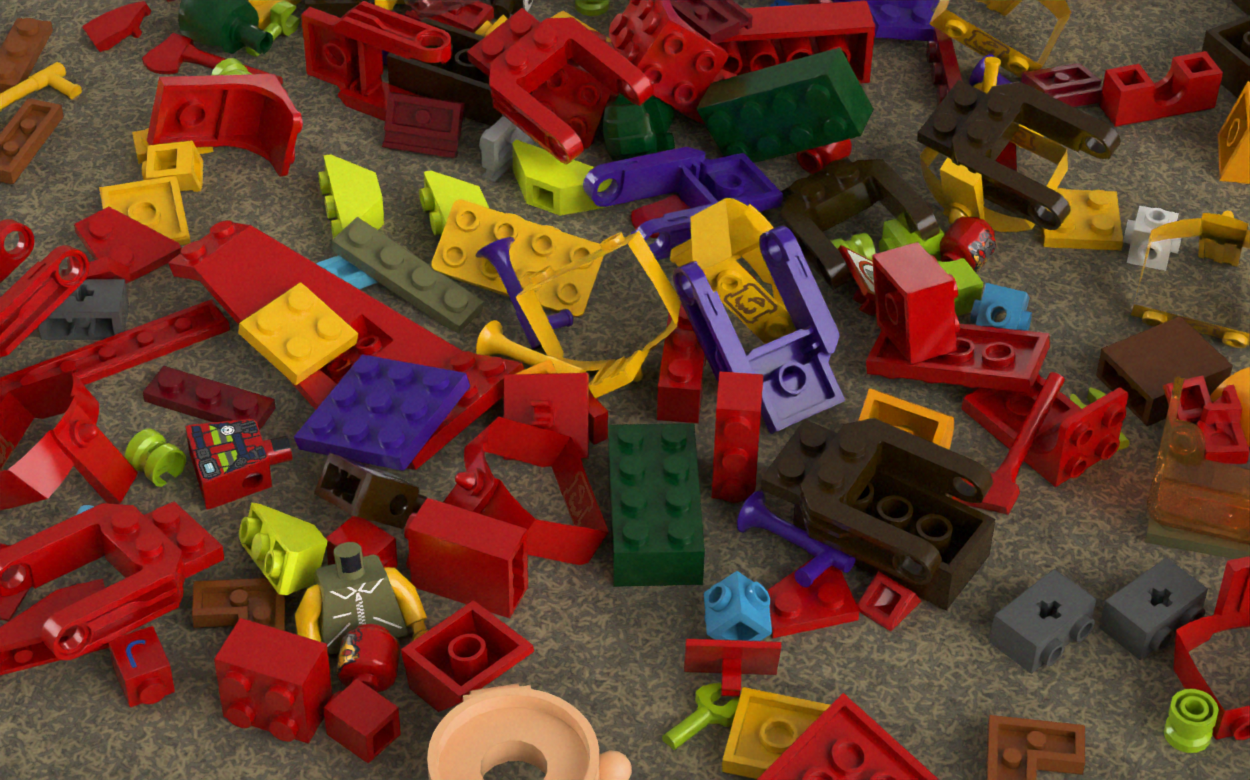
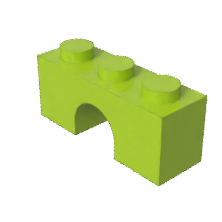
[879,219,984,316]

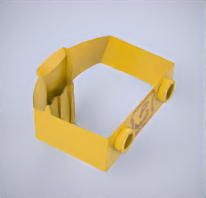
[929,0,1071,78]
[920,125,1068,232]
[670,198,797,344]
[1131,210,1250,348]
[516,231,681,399]

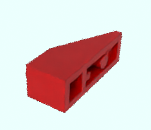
[0,578,109,675]

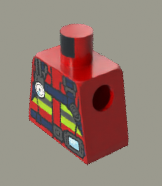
[185,419,293,510]

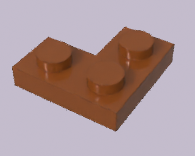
[192,578,286,631]
[986,715,1085,780]

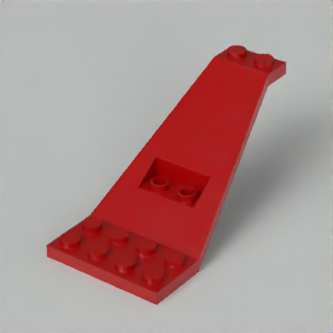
[168,220,525,470]

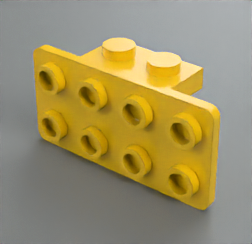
[431,199,604,317]

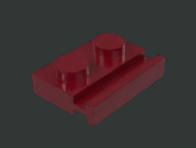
[670,0,753,44]
[1020,63,1102,107]
[382,92,465,158]

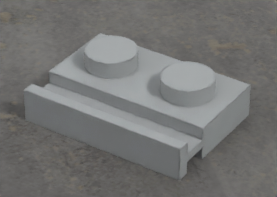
[479,115,535,182]

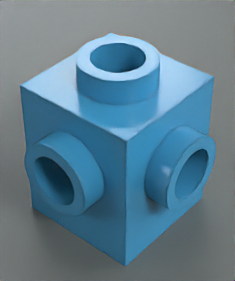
[970,283,1032,331]
[703,571,772,641]

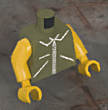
[295,542,429,671]

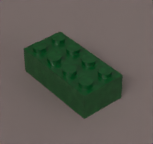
[697,47,874,163]
[608,423,705,587]

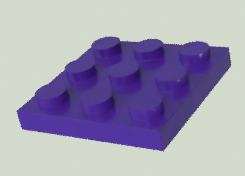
[294,354,470,471]

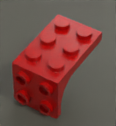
[609,0,728,113]
[531,30,616,149]
[147,74,303,177]
[962,374,1128,487]

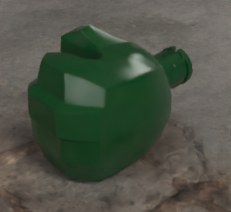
[178,0,273,54]
[603,94,675,162]

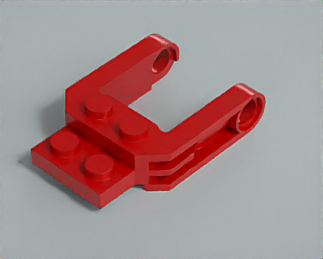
[301,1,452,121]
[467,8,654,165]
[0,219,90,358]
[0,501,224,660]

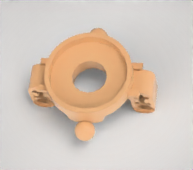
[427,683,632,780]

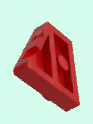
[74,206,182,284]
[767,557,860,639]

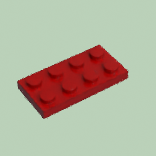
[866,323,1050,393]

